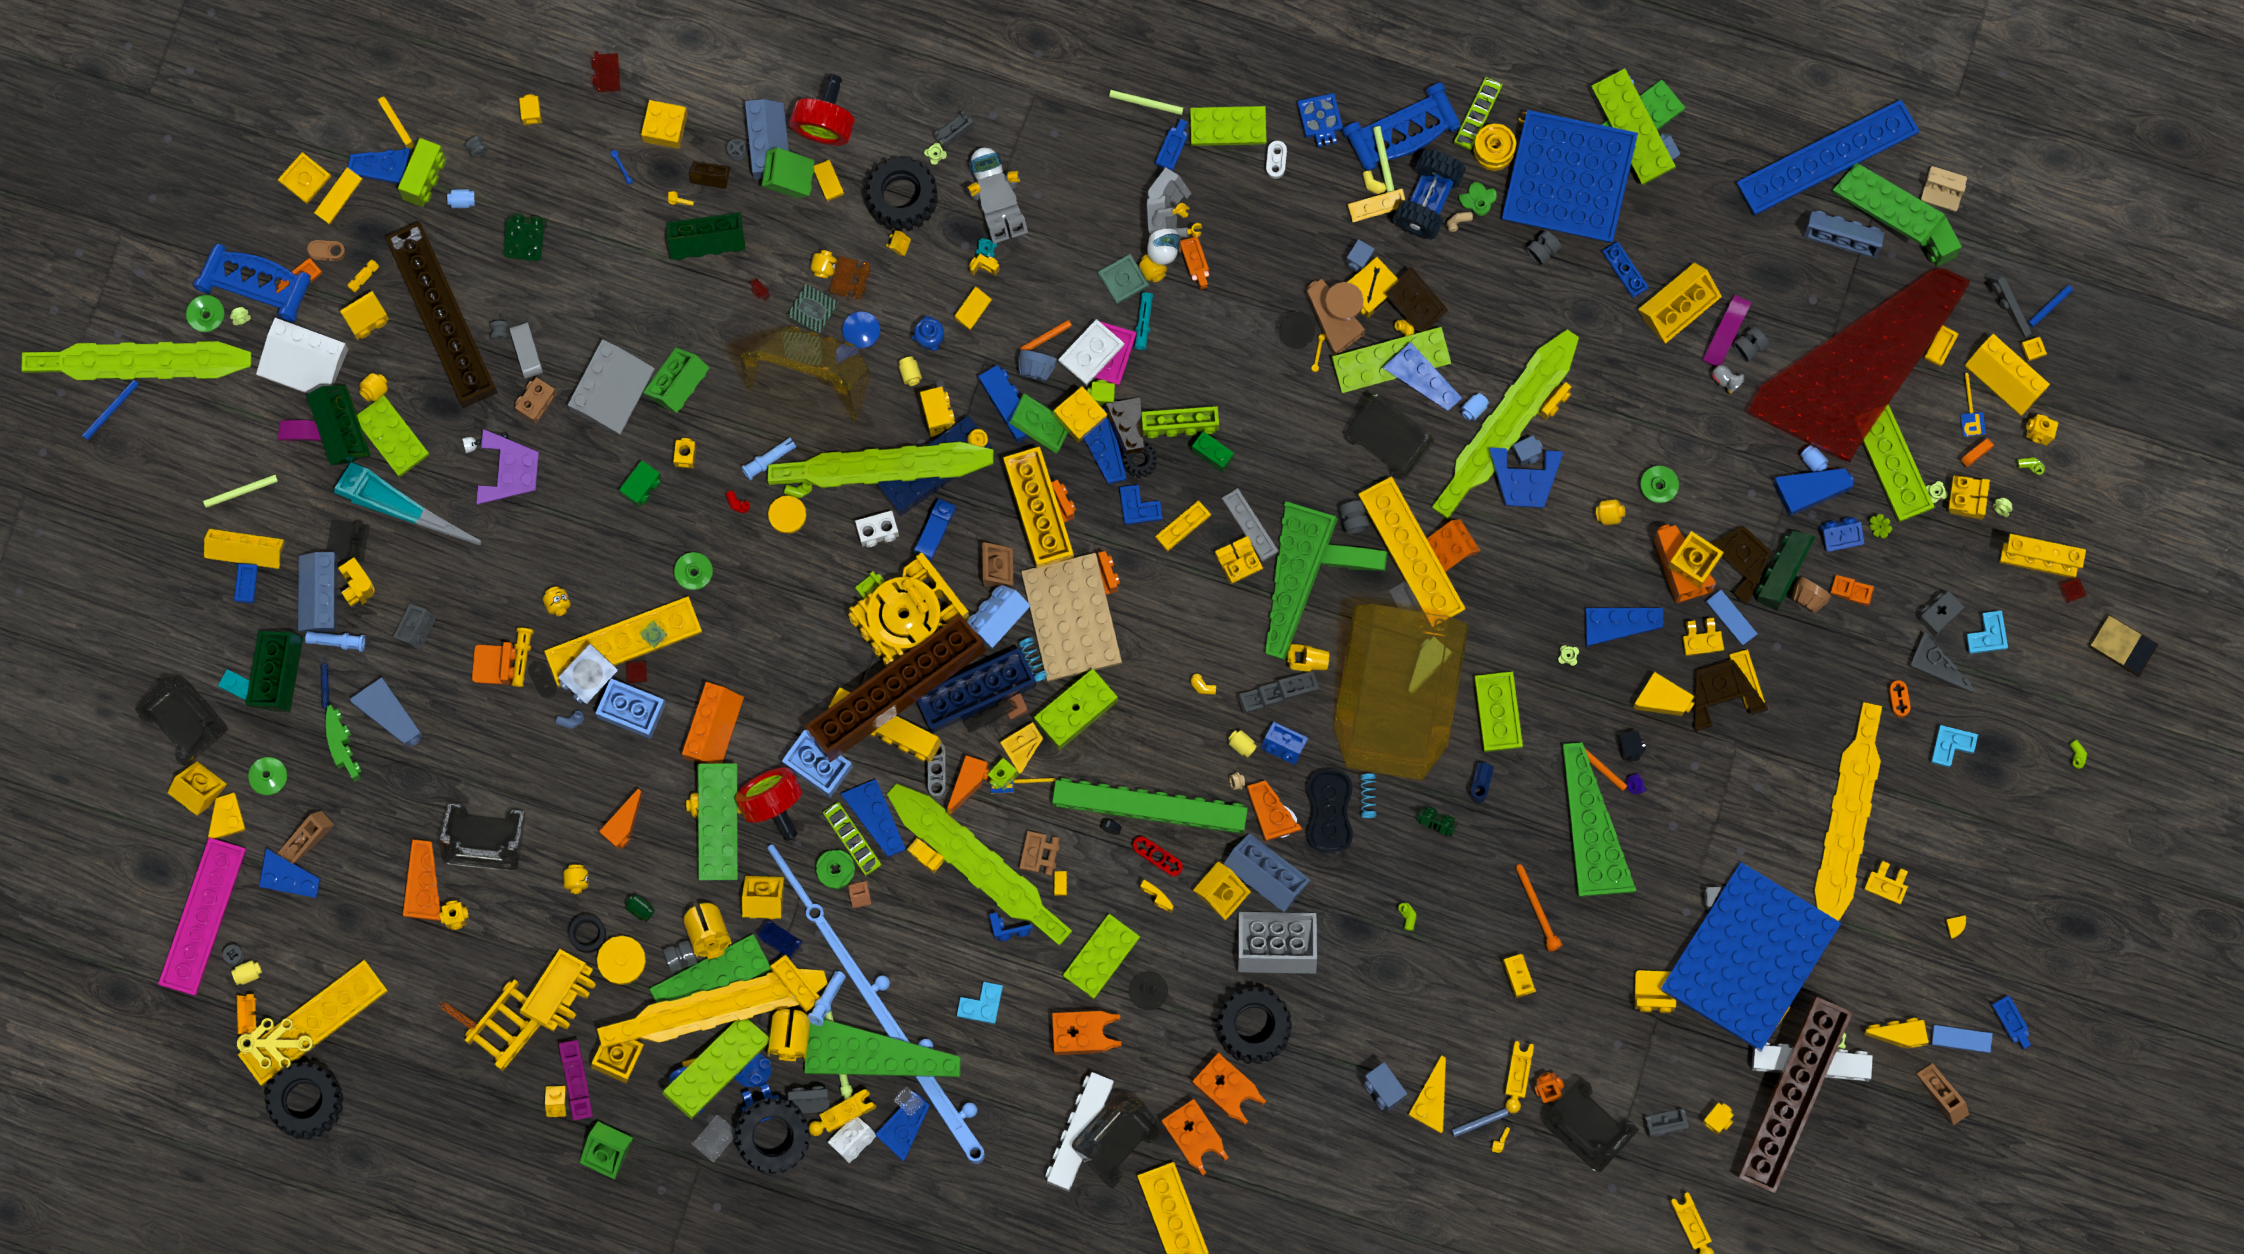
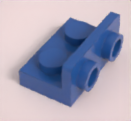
[1820,517,1864,552]
[1261,722,1308,765]

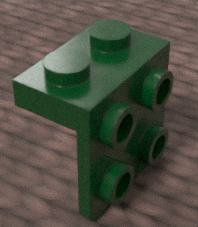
[504,213,548,261]

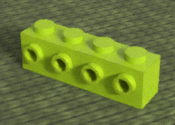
[1142,406,1219,438]

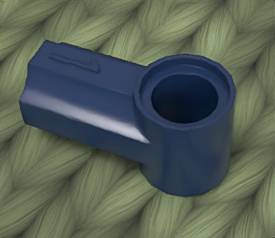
[1470,763,1494,803]

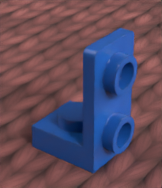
[990,913,1033,942]

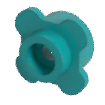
[976,238,997,258]

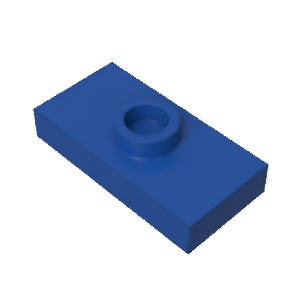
[234,564,258,603]

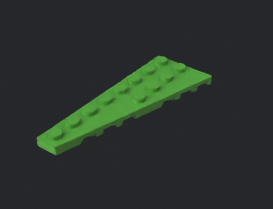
[1266,501,1338,661]
[1563,743,1636,897]
[805,1019,961,1077]

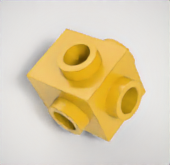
[2026,414,2058,446]
[439,901,469,930]

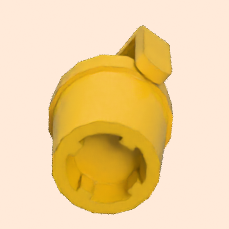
[1288,644,1329,671]

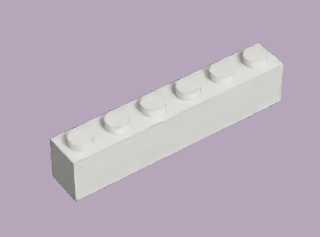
[1751,1043,1873,1081]
[1045,1072,1114,1192]

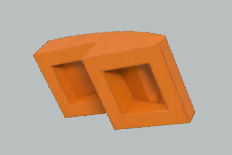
[1831,575,1874,606]

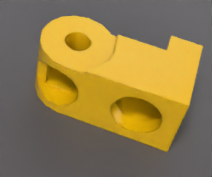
[907,838,945,874]

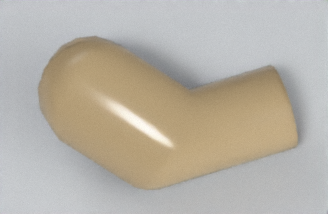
[1446,212,1473,232]

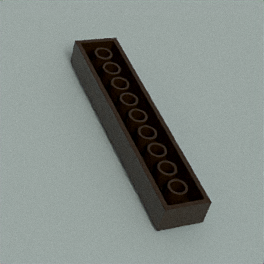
[386,222,498,408]

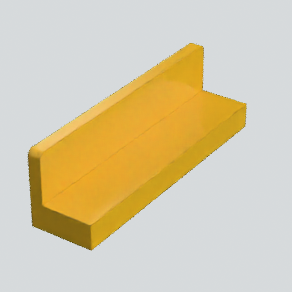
[204,529,284,569]

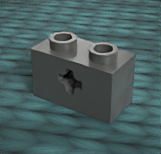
[1919,591,1965,637]

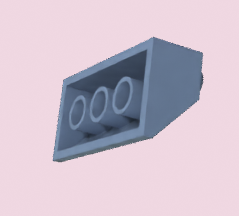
[745,99,789,179]
[1804,211,1885,258]
[298,552,338,632]
[1223,833,1311,912]

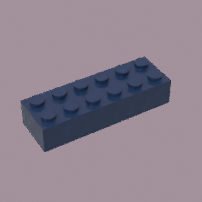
[877,416,992,517]
[916,648,1037,734]

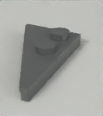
[1984,272,2032,337]
[1910,632,1974,694]

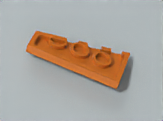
[403,839,441,921]

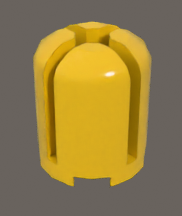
[684,903,731,959]
[767,1009,810,1061]

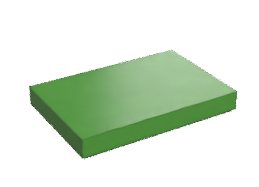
[1009,393,1068,453]

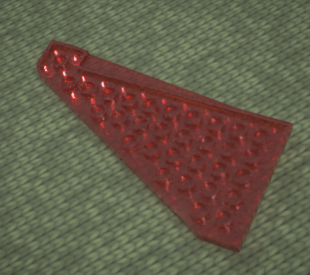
[1748,269,1970,463]

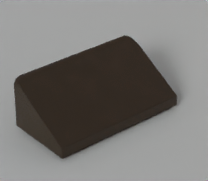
[690,161,731,189]

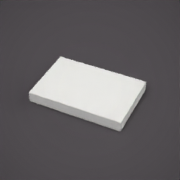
[1058,319,1125,386]

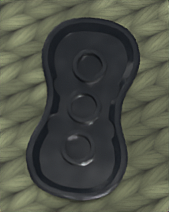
[1307,769,1353,853]

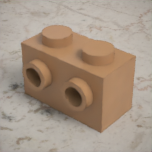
[515,377,557,425]

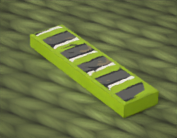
[1454,77,1503,151]
[822,802,882,876]

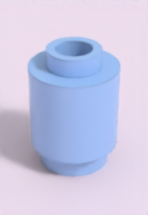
[447,189,475,208]
[1461,393,1489,421]
[1800,445,1829,472]

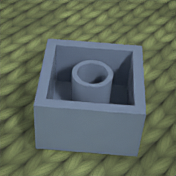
[1363,1062,1407,1113]

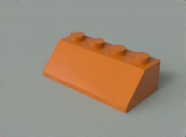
[682,682,744,764]

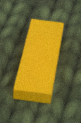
[378,97,414,149]
[314,167,363,224]
[1348,189,1406,222]
[1155,500,1211,552]
[1729,649,1765,710]
[770,955,820,1013]

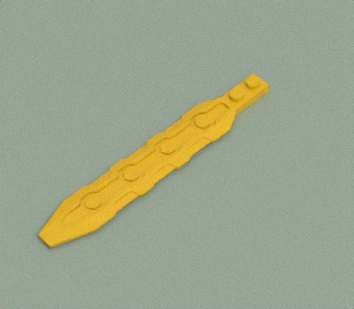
[1815,702,1882,921]
[597,969,828,1049]

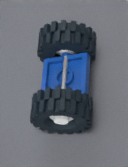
[1392,149,1466,240]

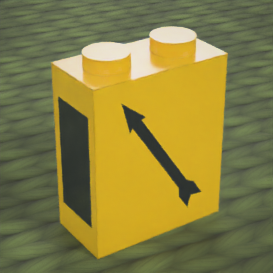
[1347,257,1398,318]

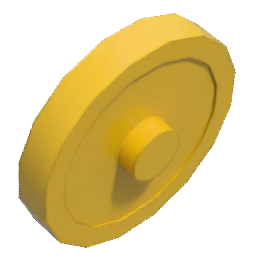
[597,936,646,985]

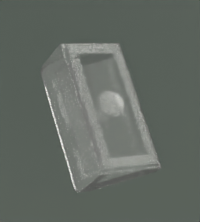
[1389,581,1425,624]

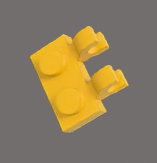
[1682,618,1724,656]
[1864,861,1908,905]

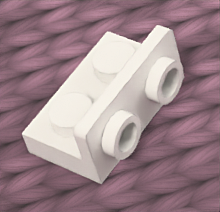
[828,1117,876,1163]

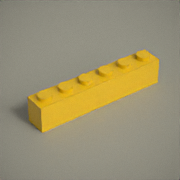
[829,688,942,762]

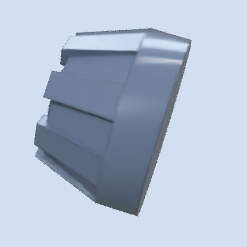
[1019,350,1057,381]

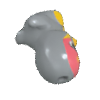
[1712,365,1744,394]

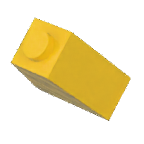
[1633,672,1694,716]

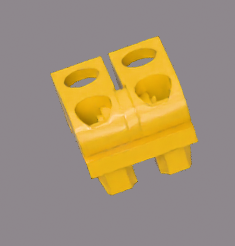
[1948,475,1990,520]
[1214,536,1263,584]
[338,557,375,606]

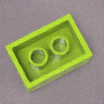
[398,138,446,208]

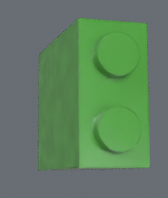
[762,147,814,199]

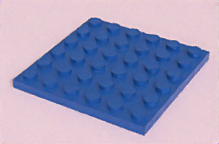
[1502,110,1638,243]

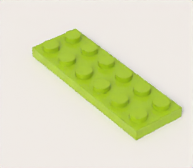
[1592,69,1676,185]
[1332,327,1451,394]
[1853,404,1935,522]
[663,1019,770,1120]

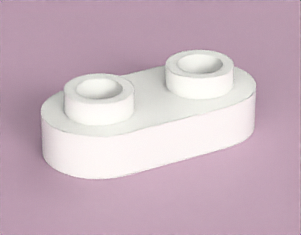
[1266,141,1287,179]

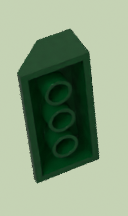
[666,212,746,260]
[306,385,371,466]
[1756,531,1816,611]
[246,631,303,712]

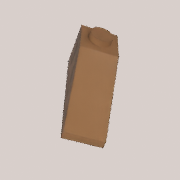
[277,811,334,864]
[1917,1063,1969,1125]

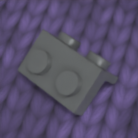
[788,1086,830,1114]

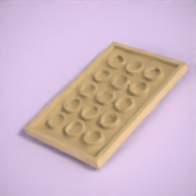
[1021,553,1122,682]

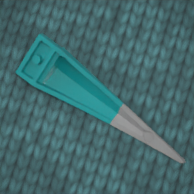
[334,462,481,545]

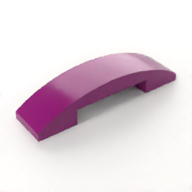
[1702,295,1752,367]
[278,420,322,442]
[559,1040,593,1121]

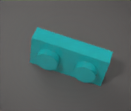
[218,669,250,701]

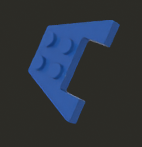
[1489,448,1563,508]

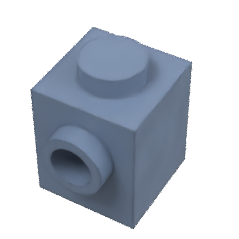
[1346,239,1375,272]
[1512,435,1543,466]

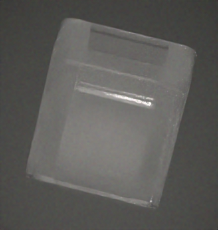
[893,1086,924,1116]

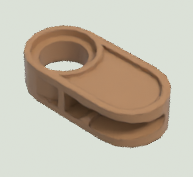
[307,240,346,261]

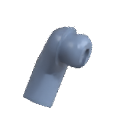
[556,711,584,729]

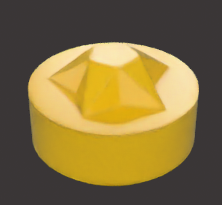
[968,429,988,447]

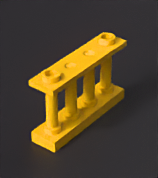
[2000,534,2086,579]
[465,979,541,1072]

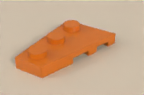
[1246,780,1302,842]

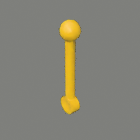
[1311,334,1325,372]

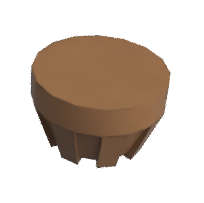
[1325,282,1364,321]
[1791,576,1832,613]

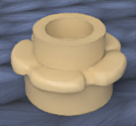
[1229,772,1245,791]

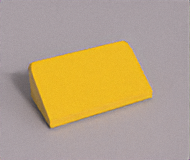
[955,287,992,330]

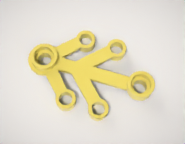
[237,1018,314,1070]

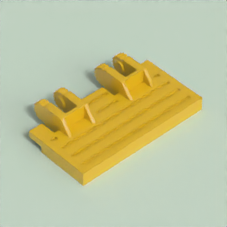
[520,949,596,1032]

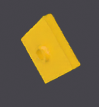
[278,152,332,204]

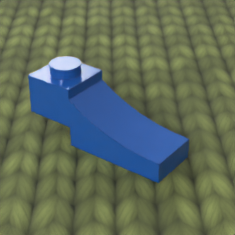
[914,499,956,561]

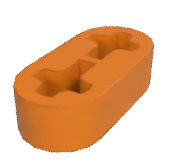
[1961,438,1994,467]
[1889,680,1910,718]

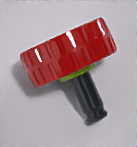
[789,74,855,146]
[735,767,802,841]

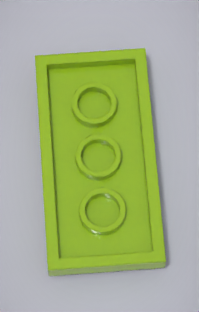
[1190,106,1266,146]
[357,395,430,477]
[1474,672,1523,752]
[1063,914,1140,999]

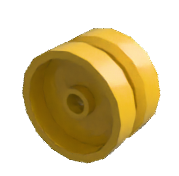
[1473,124,1516,171]

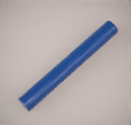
[2028,285,2073,328]

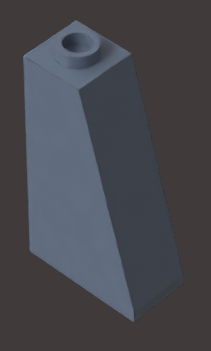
[350,677,423,747]

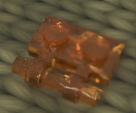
[830,256,870,300]

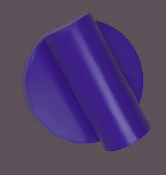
[1627,773,1647,794]

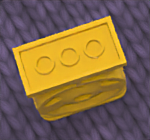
[848,553,969,667]

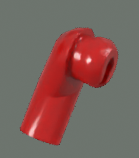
[725,491,750,513]

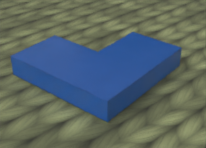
[1120,485,1163,525]

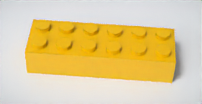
[1003,447,1074,569]

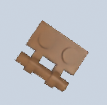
[1020,831,1060,876]

